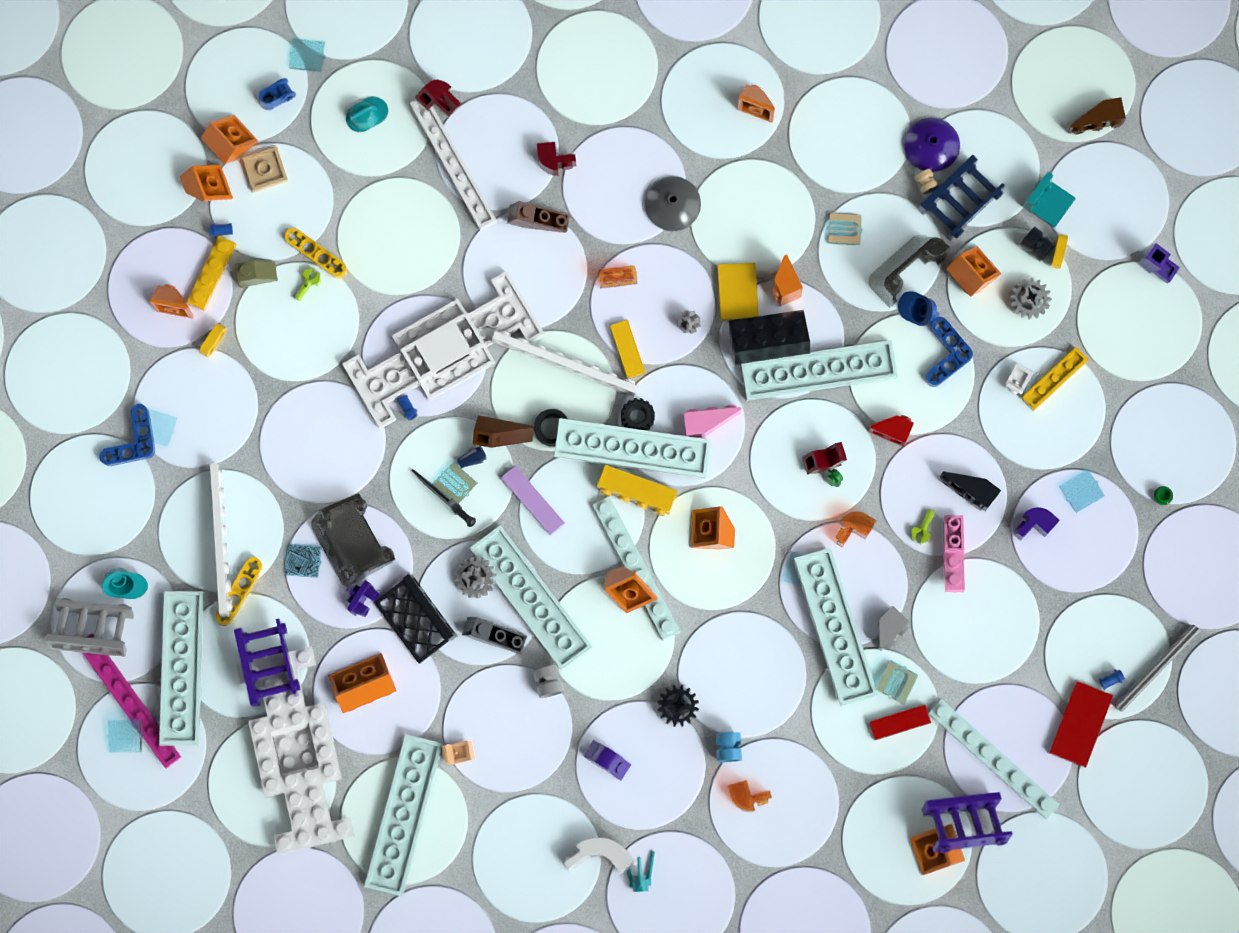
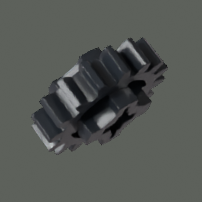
[657,685,699,727]

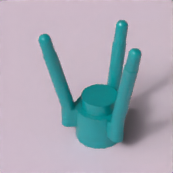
[626,851,655,892]

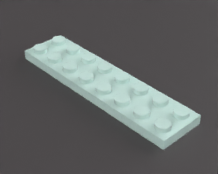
[741,340,898,401]
[554,418,711,479]
[470,525,593,671]
[793,548,878,707]
[159,591,204,746]
[364,734,444,897]

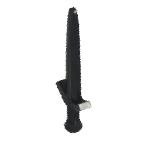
[411,469,476,527]

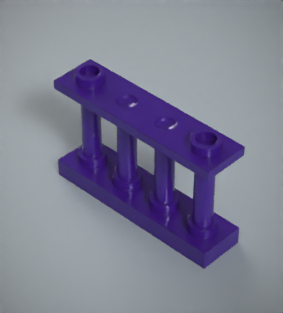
[233,618,301,707]
[921,792,1013,853]

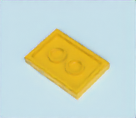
[718,263,759,321]

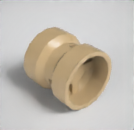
[914,169,939,195]

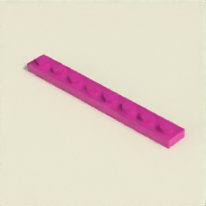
[83,633,182,769]

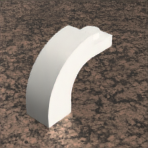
[564,838,636,875]

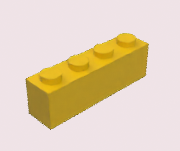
[597,465,677,516]

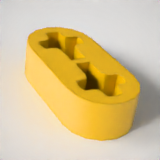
[1051,233,1068,269]
[199,323,227,358]

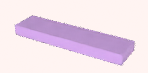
[501,465,565,536]

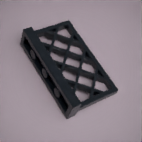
[374,574,458,664]

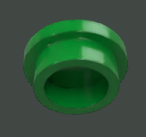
[826,469,843,487]
[1154,486,1173,505]

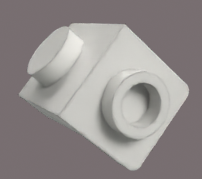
[1005,363,1034,394]

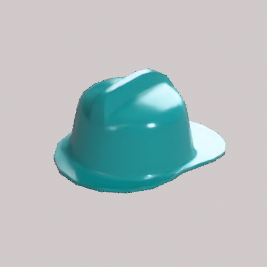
[346,97,389,132]
[102,568,148,599]

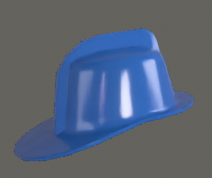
[898,291,940,326]

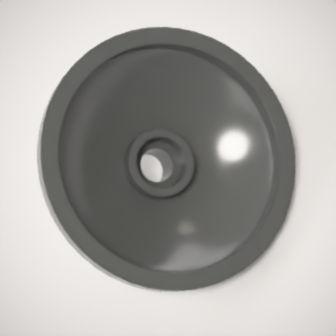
[645,176,701,231]

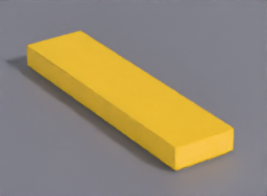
[1021,346,1089,411]

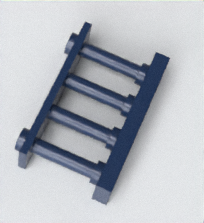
[918,154,1005,241]

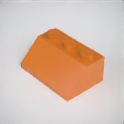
[328,652,397,714]

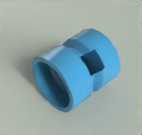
[716,732,742,762]

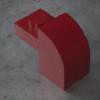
[415,79,461,117]
[536,141,577,176]
[802,442,847,475]

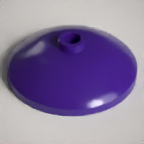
[904,118,960,172]

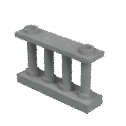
[46,598,134,657]

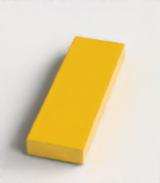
[610,320,646,379]

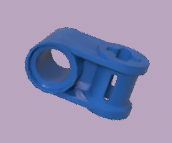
[259,78,296,110]

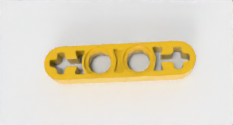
[285,228,347,279]
[216,557,263,626]

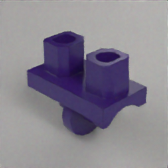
[345,580,380,617]

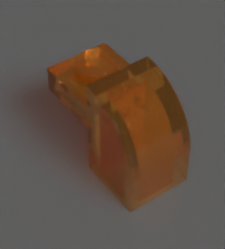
[835,512,877,548]
[728,780,772,813]

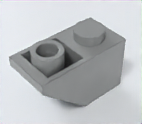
[878,606,910,652]

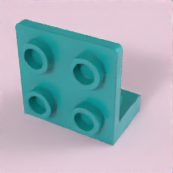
[1024,172,1076,228]

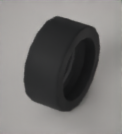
[534,409,568,447]

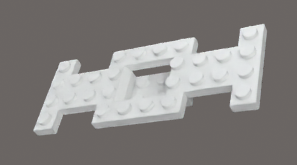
[342,271,545,429]
[236,646,355,855]

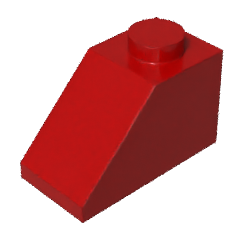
[869,415,915,447]

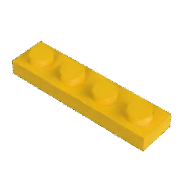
[186,236,237,312]

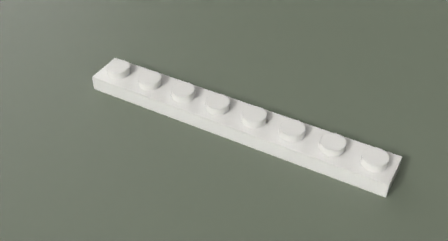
[410,99,497,231]
[492,331,638,397]
[210,463,232,618]

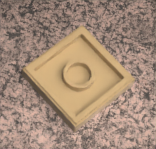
[241,146,289,193]

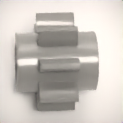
[677,310,701,334]

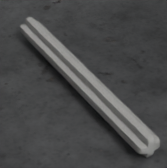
[1115,624,1200,712]

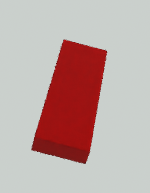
[869,704,931,741]

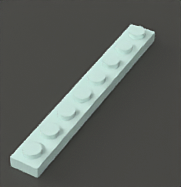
[593,496,681,641]
[928,699,1060,820]

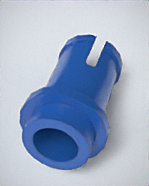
[209,223,233,238]
[397,395,418,421]
[1099,669,1125,690]

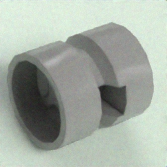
[533,665,564,698]

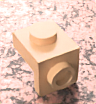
[442,740,475,765]

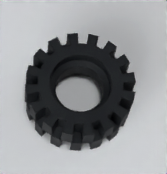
[620,398,655,431]

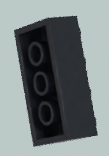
[728,310,810,365]

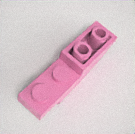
[943,515,965,593]

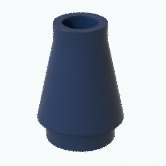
[457,446,487,468]

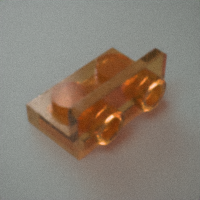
[598,265,638,289]

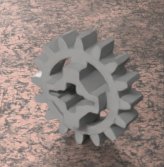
[1009,278,1052,320]
[455,557,497,599]

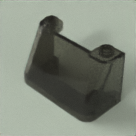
[868,234,950,308]
[311,493,395,587]

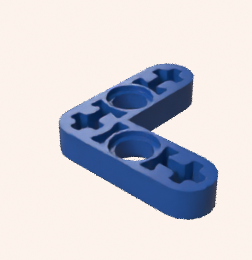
[926,317,973,387]
[99,404,156,466]

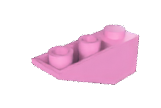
[684,405,741,438]

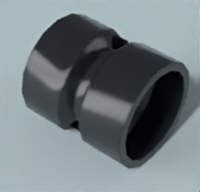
[1020,226,1056,262]

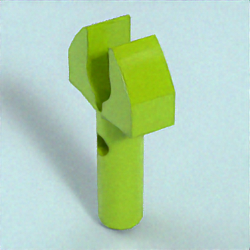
[294,268,321,301]
[911,509,935,545]

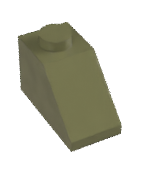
[235,260,278,288]

